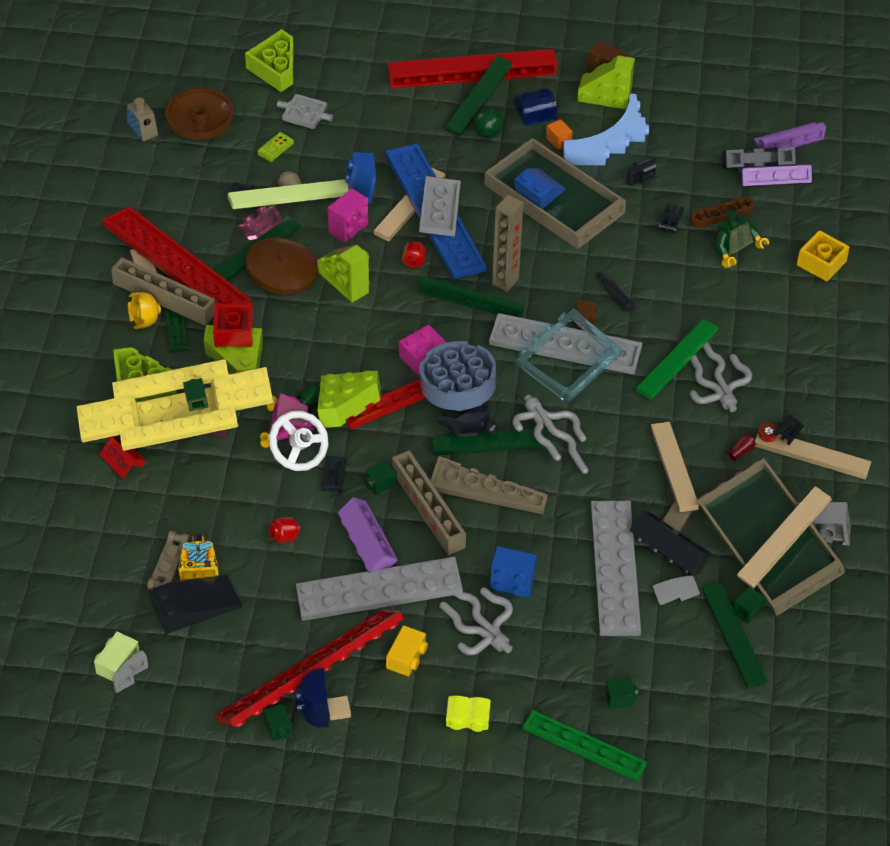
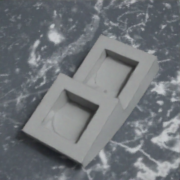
[653,576,700,605]
[112,650,148,693]

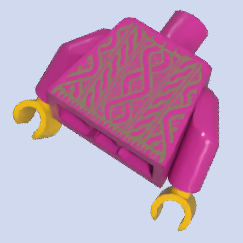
[260,393,315,448]

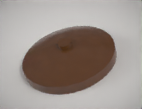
[165,88,234,140]
[245,237,318,295]

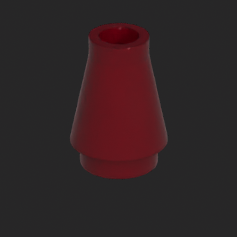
[728,434,756,461]

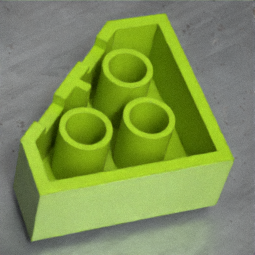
[245,29,294,92]
[578,56,635,110]
[317,245,369,303]
[204,325,263,374]
[113,347,177,403]
[318,371,381,428]

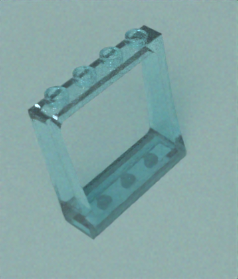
[515,308,623,403]

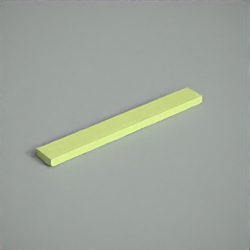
[227,179,349,209]

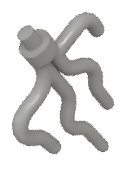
[690,342,752,412]
[512,395,588,474]
[439,587,513,655]

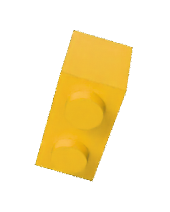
[386,625,428,677]

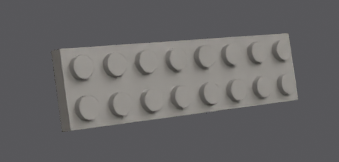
[489,313,643,375]
[591,501,641,636]
[296,557,463,621]

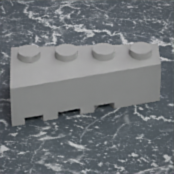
[766,502,851,546]

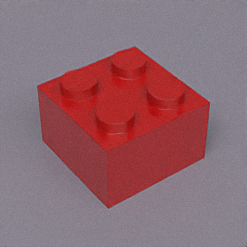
[213,303,254,347]

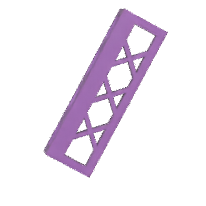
[753,122,826,149]
[738,164,812,186]

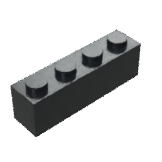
[629,511,712,575]

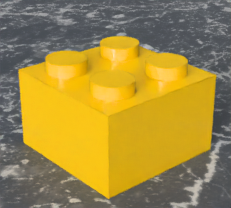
[797,230,850,282]

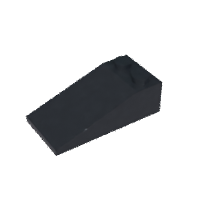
[149,575,242,635]

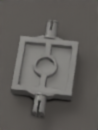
[277,94,333,129]

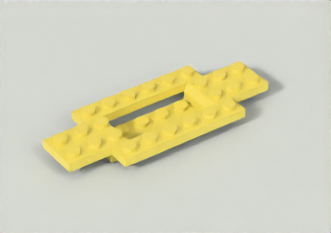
[77,359,273,451]

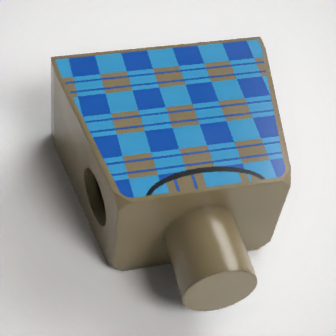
[127,98,158,142]

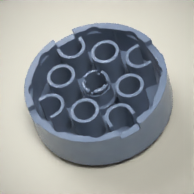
[419,341,496,411]

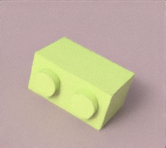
[94,632,140,681]

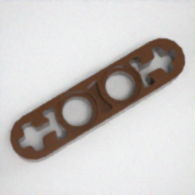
[690,197,754,228]

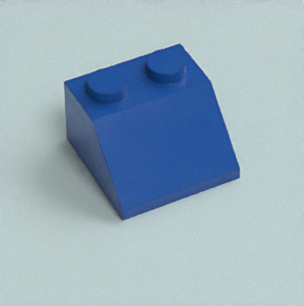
[345,152,376,204]
[515,168,565,209]

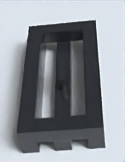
[774,414,804,445]
[322,456,346,493]

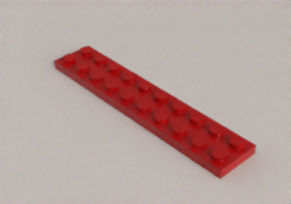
[102,206,252,304]
[214,609,404,727]

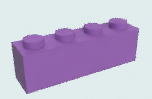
[338,497,398,572]

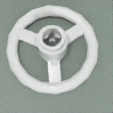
[269,411,329,471]

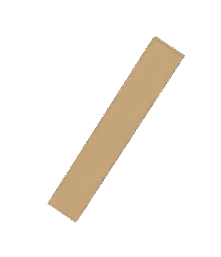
[374,168,445,241]
[651,422,699,512]
[754,434,872,480]
[737,486,832,589]

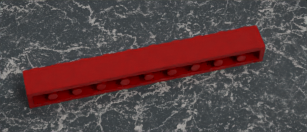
[388,49,557,89]

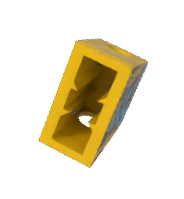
[179,535,219,581]

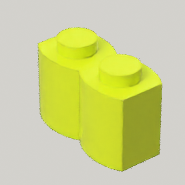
[446,696,491,732]

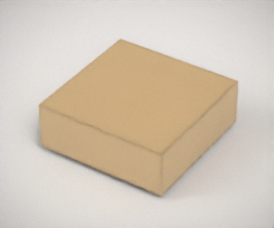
[327,696,351,721]

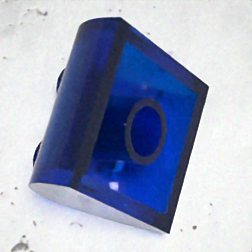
[514,88,557,126]
[296,668,329,727]

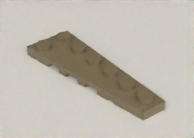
[431,456,548,514]

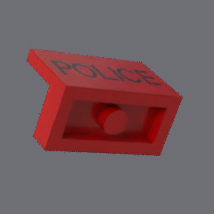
[99,436,146,478]

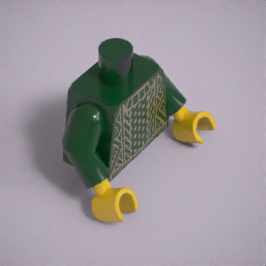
[714,211,769,268]

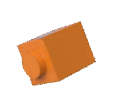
[546,119,573,150]

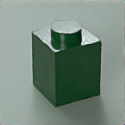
[183,378,209,412]
[364,460,396,495]
[733,587,766,624]
[605,677,638,709]
[263,704,293,741]

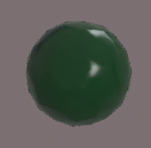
[473,108,504,138]

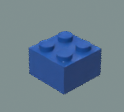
[490,546,537,598]

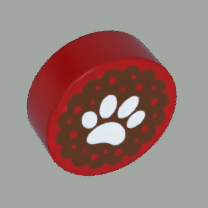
[758,423,778,442]

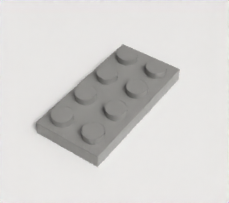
[419,176,461,237]

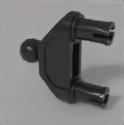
[438,402,499,437]

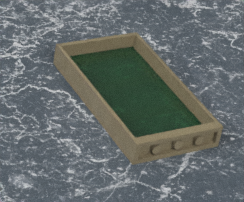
[484,138,626,249]
[697,458,845,616]

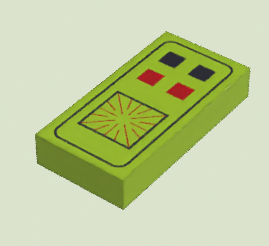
[258,132,294,162]

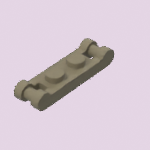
[147,530,190,590]

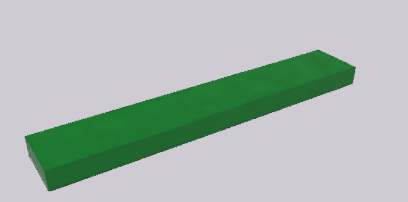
[636,319,718,399]
[523,710,647,782]

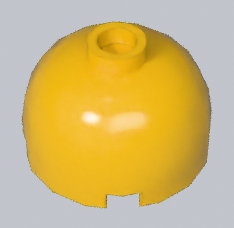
[128,292,161,329]

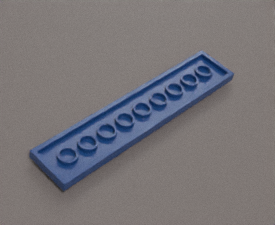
[385,143,487,279]

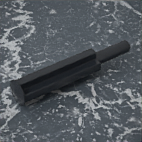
[596,272,634,311]

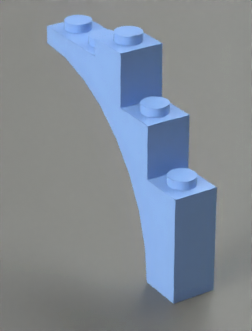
[563,94,649,165]

